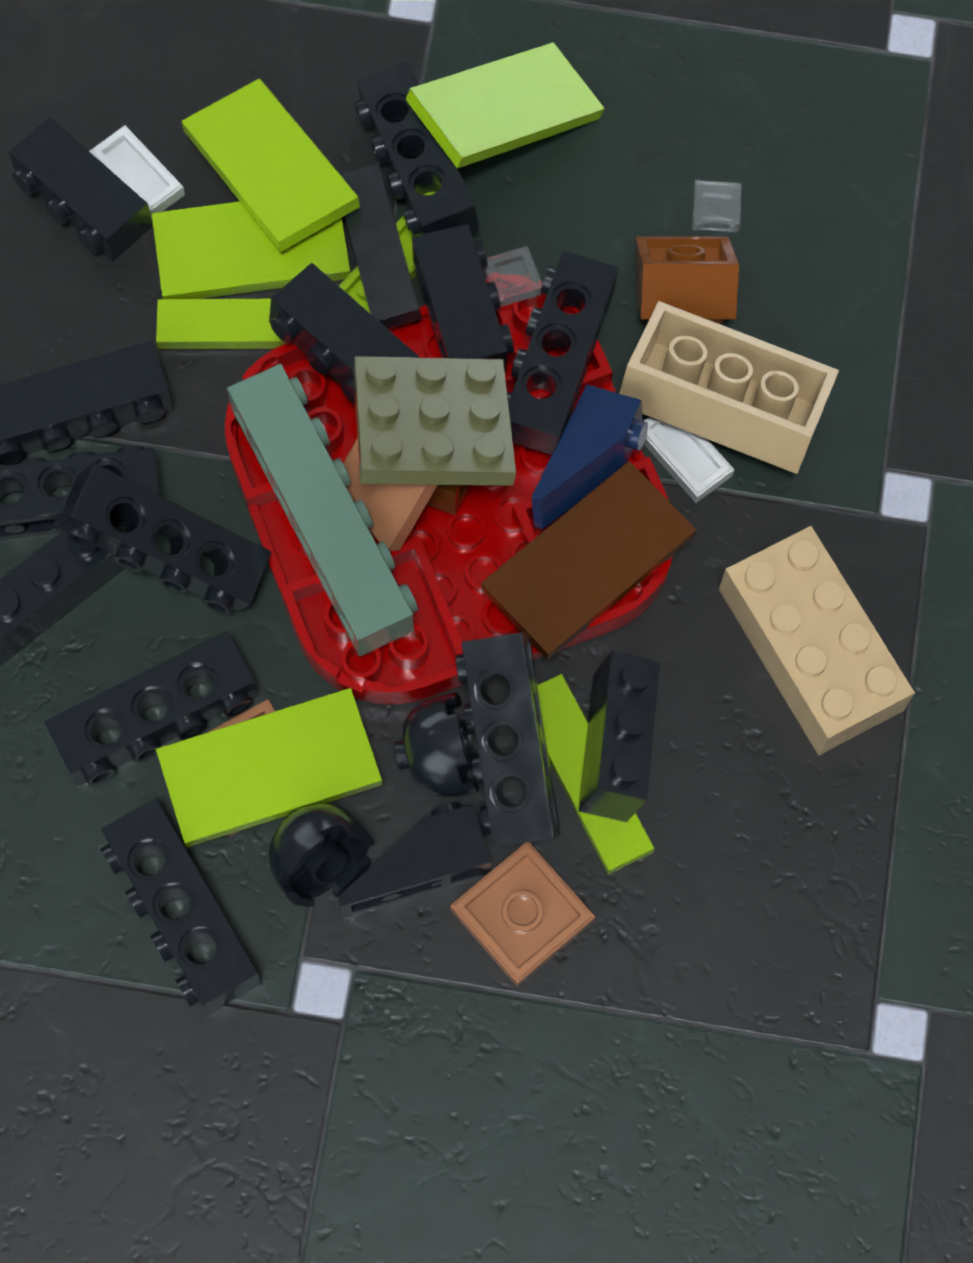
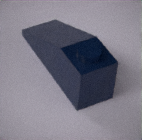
[531,385,648,529]

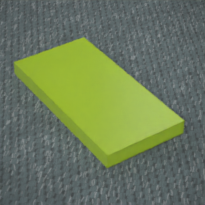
[406,42,605,169]
[181,78,360,252]
[151,201,350,299]
[156,688,382,848]

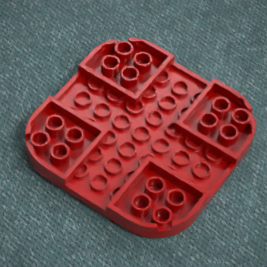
[225,276,673,705]

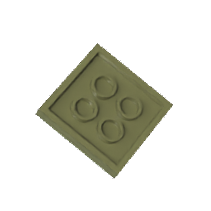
[353,356,516,486]

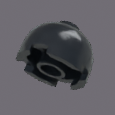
[394,692,479,797]
[269,803,374,907]

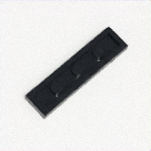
[341,163,422,329]

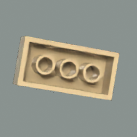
[619,301,839,474]
[719,526,915,755]

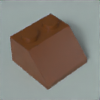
[635,236,739,324]

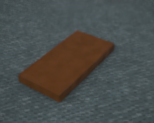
[481,461,697,660]

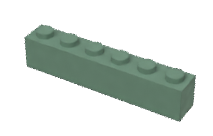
[227,364,418,657]

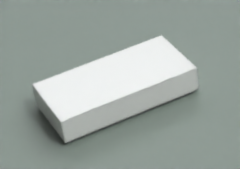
[89,125,185,220]
[644,417,734,503]

